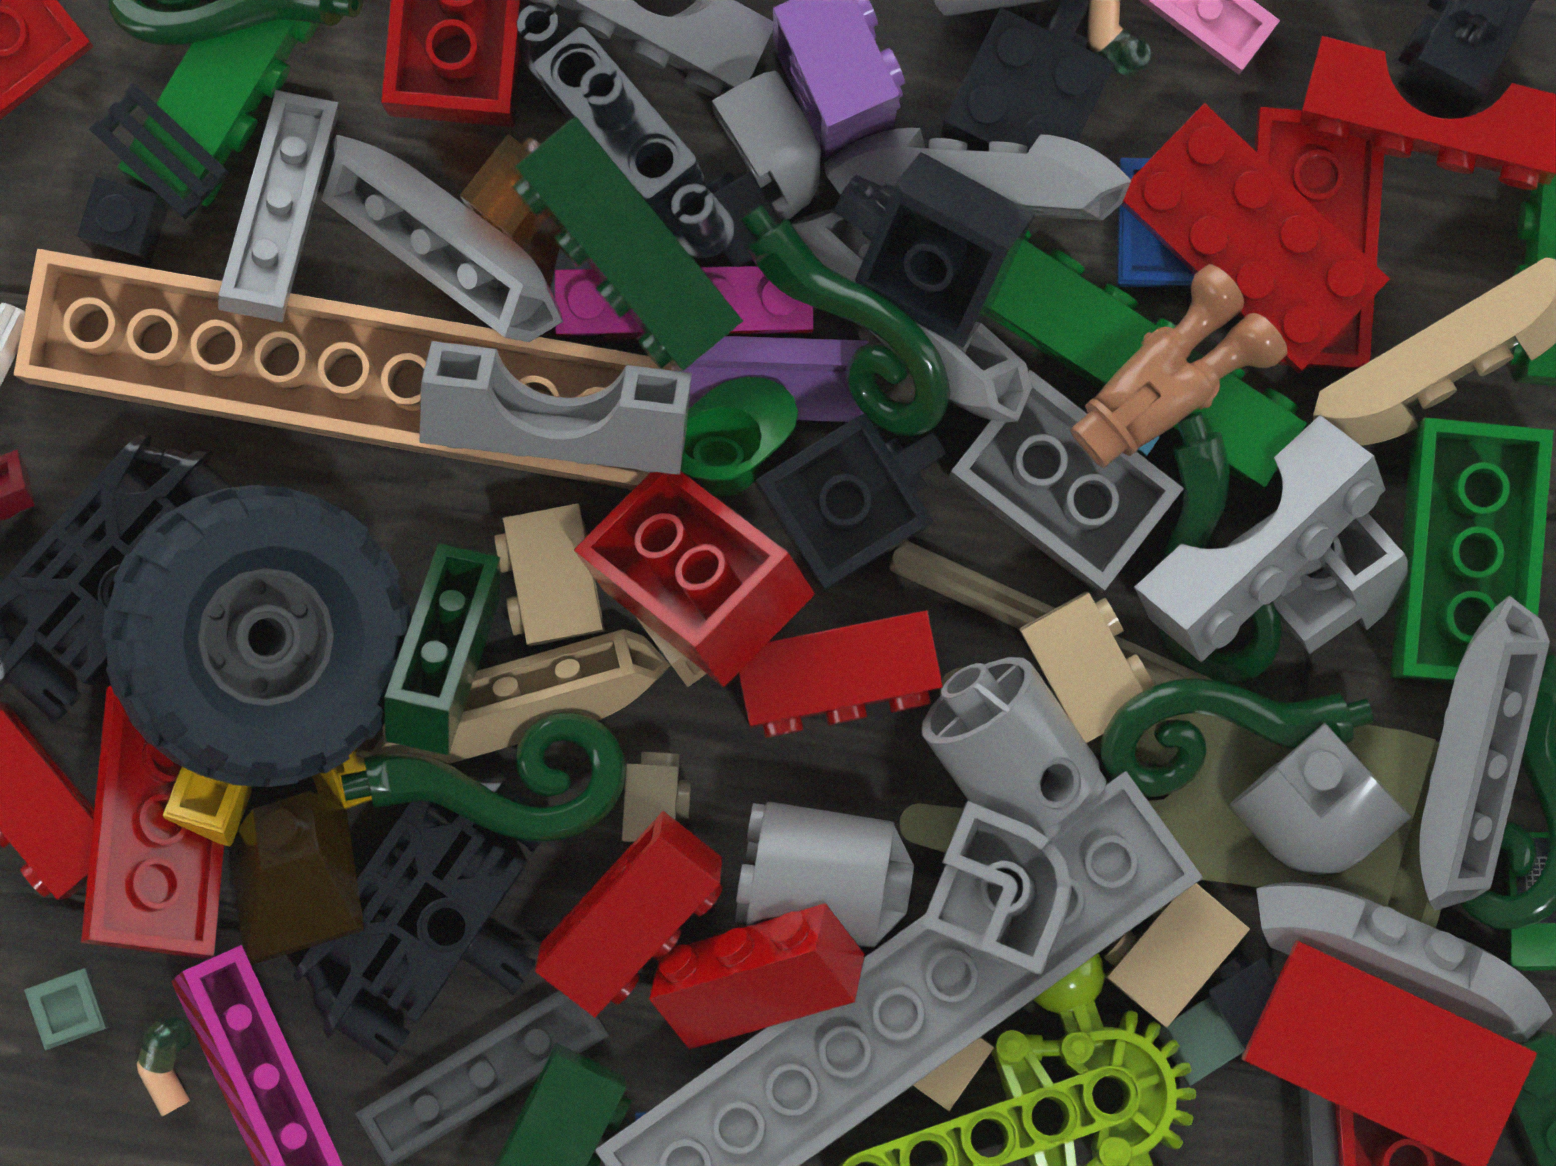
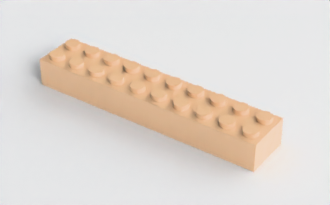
[13,249,675,490]

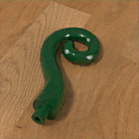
[108,0,363,45]
[741,205,950,436]
[1158,412,1282,685]
[1460,655,1556,929]
[1100,678,1373,797]
[341,713,627,842]

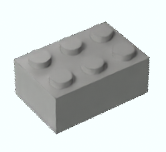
[948,370,1184,594]

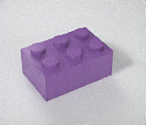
[773,0,905,161]

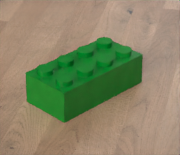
[1390,418,1554,684]

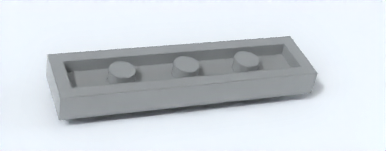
[218,90,338,323]

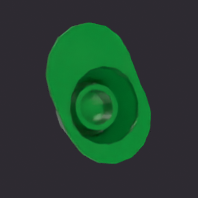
[680,376,798,498]

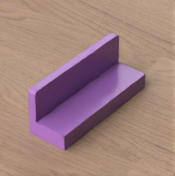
[681,336,868,423]

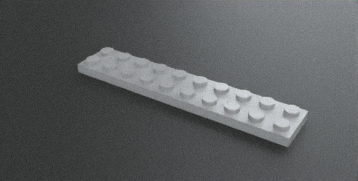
[595,771,1203,1166]

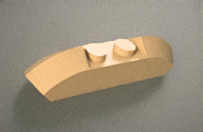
[1313,257,1556,446]
[356,629,671,764]

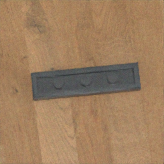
[355,991,610,1166]

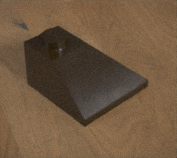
[229,791,365,965]

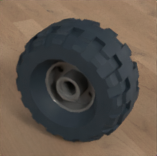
[102,485,411,787]

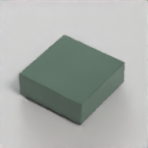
[24,967,109,1050]
[1157,996,1242,1086]

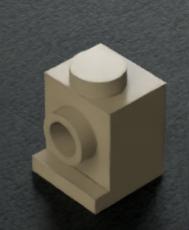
[622,752,691,842]

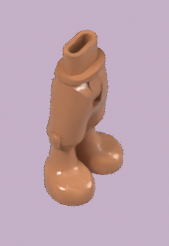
[1070,265,1287,468]

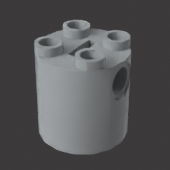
[922,657,1106,840]
[735,801,914,950]

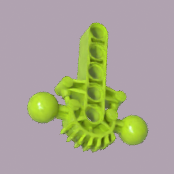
[839,953,1196,1166]

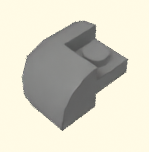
[712,71,821,223]
[1228,511,1408,654]
[1228,722,1411,876]
[921,801,1072,975]

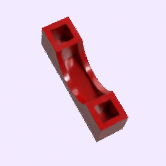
[1300,36,1556,190]

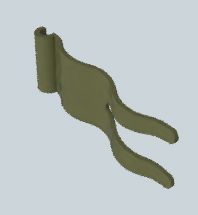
[899,668,1441,928]

